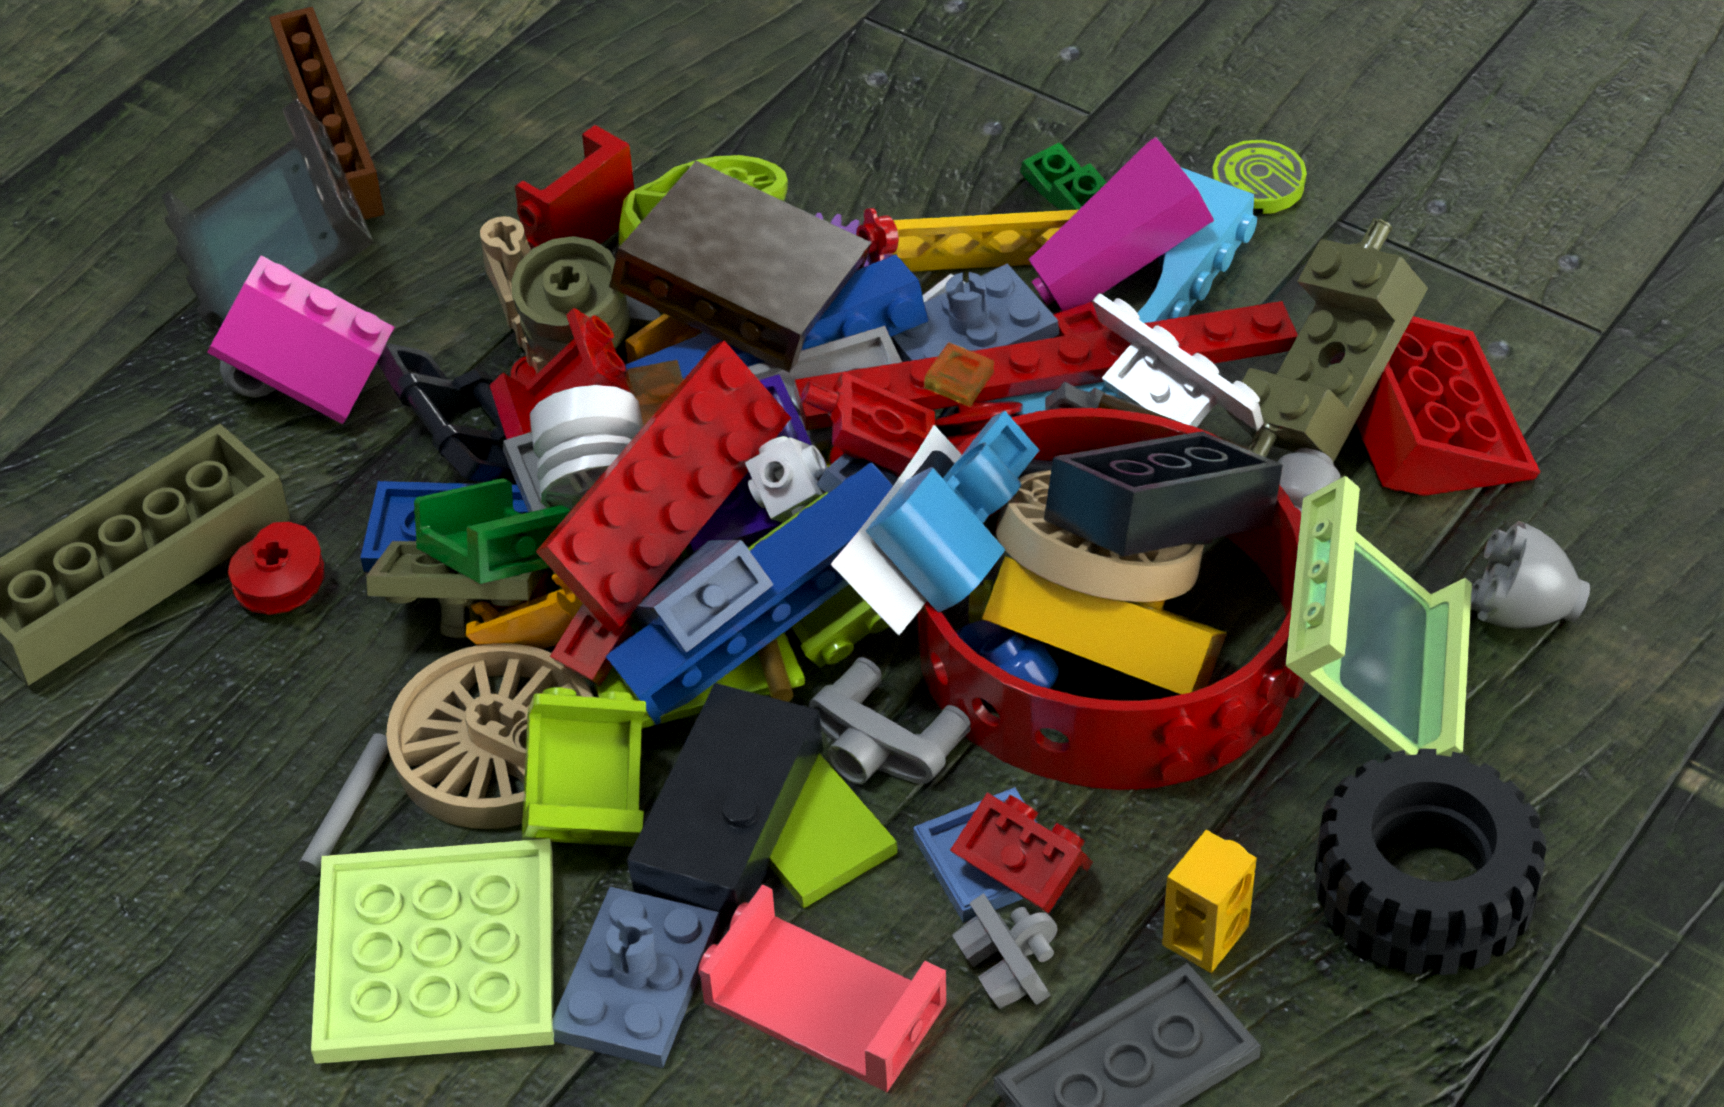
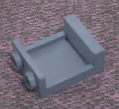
[631,540,774,653]

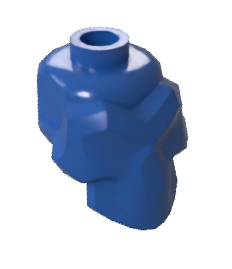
[957,620,1059,703]

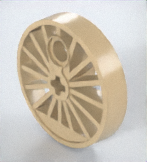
[996,470,1204,602]
[386,643,593,829]

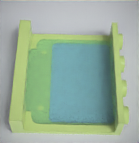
[1286,476,1472,757]

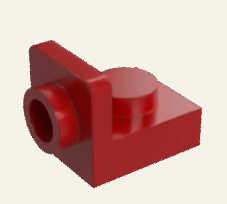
[550,603,636,687]

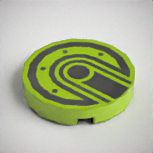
[1212,140,1307,214]

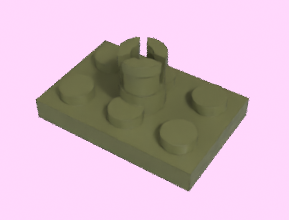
[366,541,547,638]

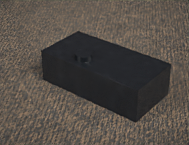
[1044,431,1283,557]
[627,683,823,925]

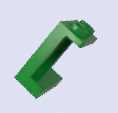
[414,478,571,584]

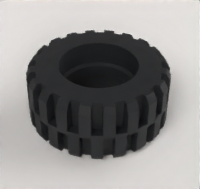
[1314,748,1547,975]

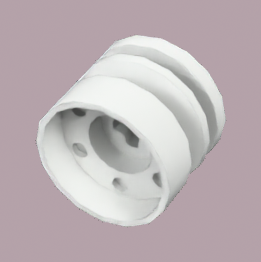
[530,385,643,510]

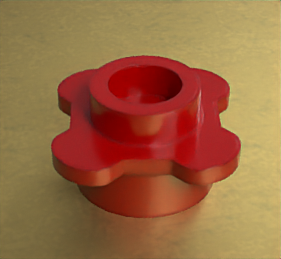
[856,208,899,264]

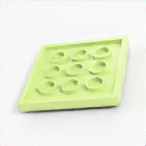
[311,838,554,1064]

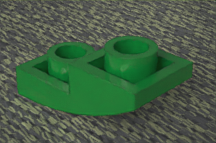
[1020,142,1107,211]

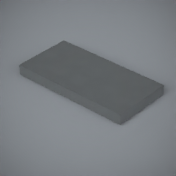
[994,963,1261,1107]

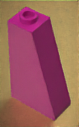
[1029,137,1214,311]

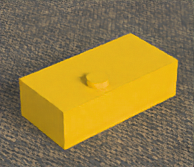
[982,556,1227,694]

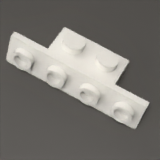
[1092,293,1264,431]

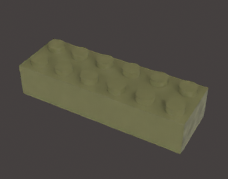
[0,423,291,686]

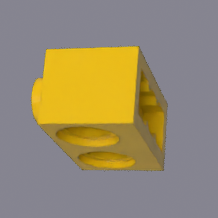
[1162,830,1257,973]

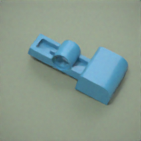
[866,411,1039,613]

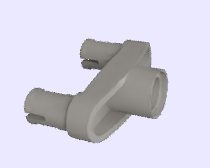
[809,657,971,784]

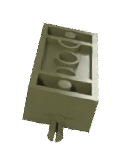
[1226,218,1428,462]

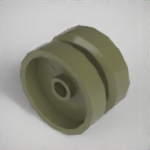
[511,236,631,362]

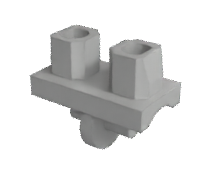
[952,893,1058,1009]

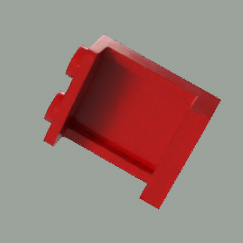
[515,125,635,250]
[489,308,631,439]

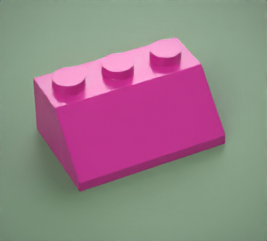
[207,256,394,424]

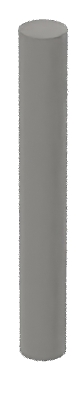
[298,733,389,875]

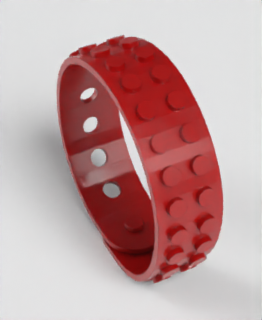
[918,408,1305,790]

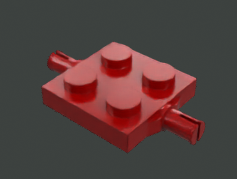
[801,371,958,477]

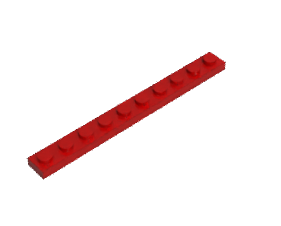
[794,301,1298,430]

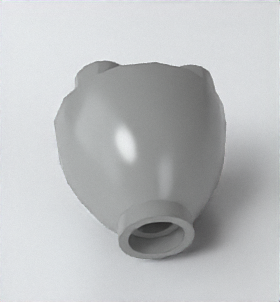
[1471,521,1590,629]

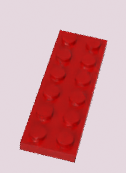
[536,340,792,632]

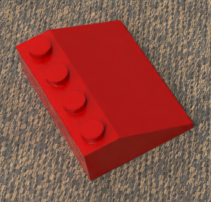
[1330,316,1540,496]

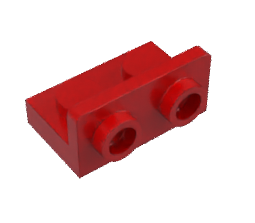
[950,792,1093,914]

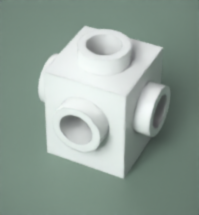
[745,436,828,523]

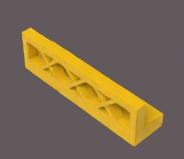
[892,210,1078,272]

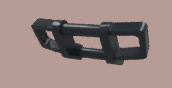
[377,343,513,482]

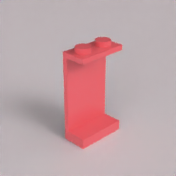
[698,885,946,1092]

